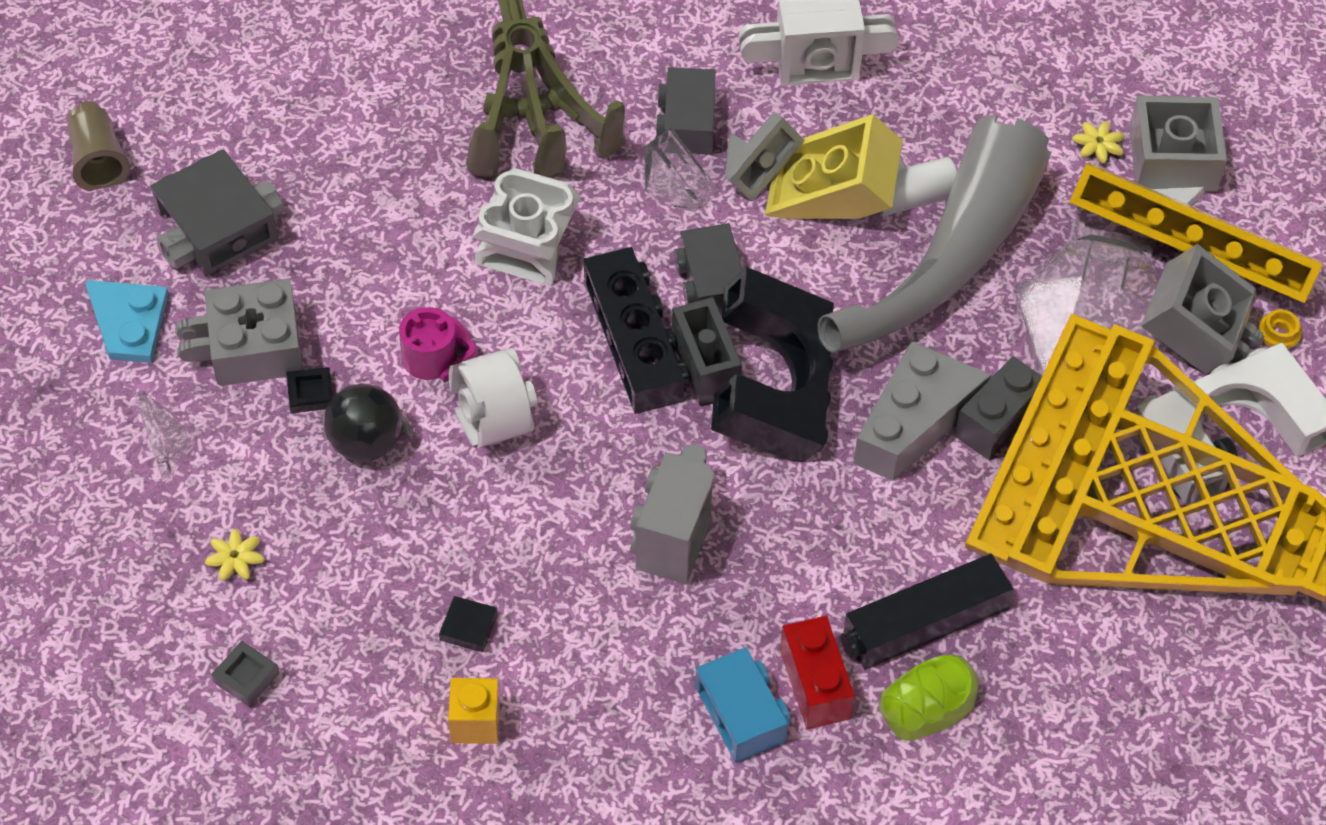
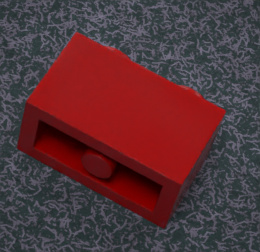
[780,615,855,730]

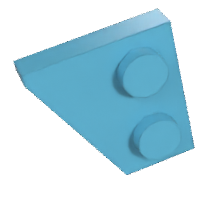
[86,280,169,363]

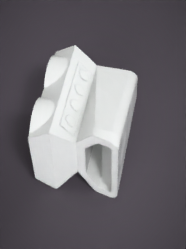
[472,167,581,286]

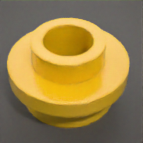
[1258,309,1302,349]

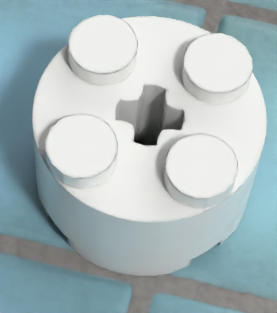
[449,348,537,448]

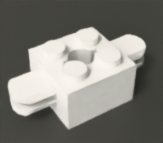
[738,0,899,86]

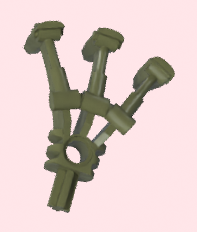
[466,0,626,178]

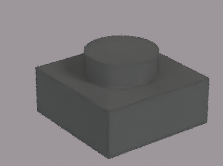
[211,641,279,707]

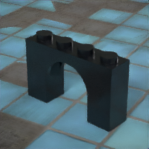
[711,266,834,462]

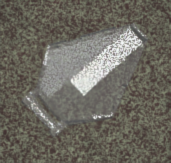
[1012,219,1167,375]

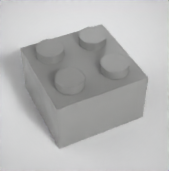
[1129,96,1227,191]

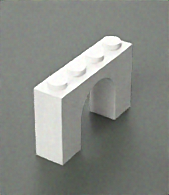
[1135,343,1326,506]

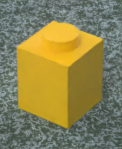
[448,678,500,744]

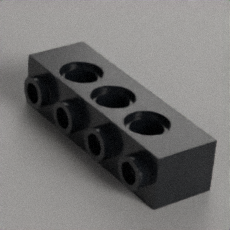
[584,247,690,414]

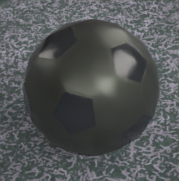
[324,383,403,462]

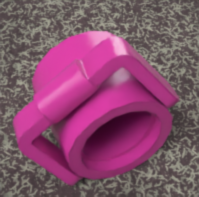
[399,307,479,383]

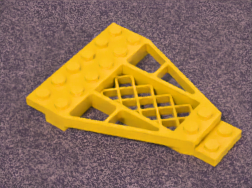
[965,313,1326,603]

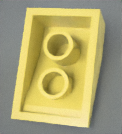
[765,114,903,219]

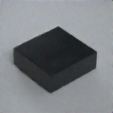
[286,367,333,414]
[439,596,498,653]

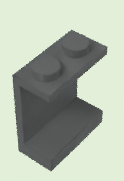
[151,149,278,277]

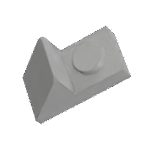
[725,112,805,202]

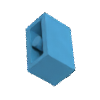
[695,647,791,763]

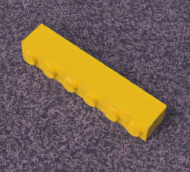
[1069,163,1323,303]

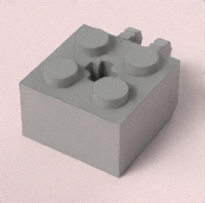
[1141,244,1265,375]
[175,278,303,386]
[630,443,715,585]

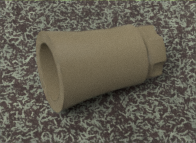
[67,101,131,191]

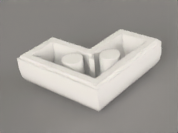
[881,156,957,216]

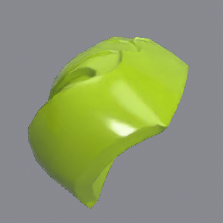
[879,654,979,741]

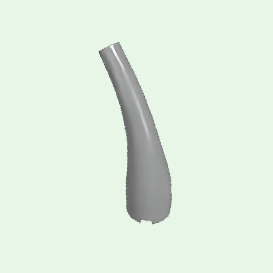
[818,115,1052,353]

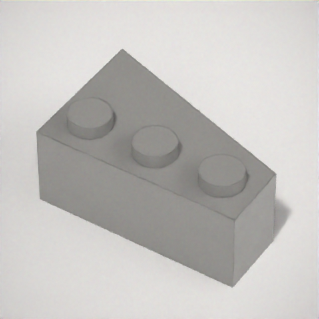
[853,341,991,481]

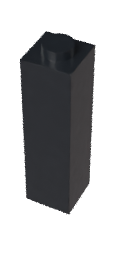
[840,553,1014,670]

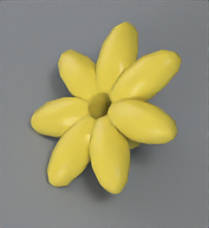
[1072,121,1125,163]
[205,529,265,581]

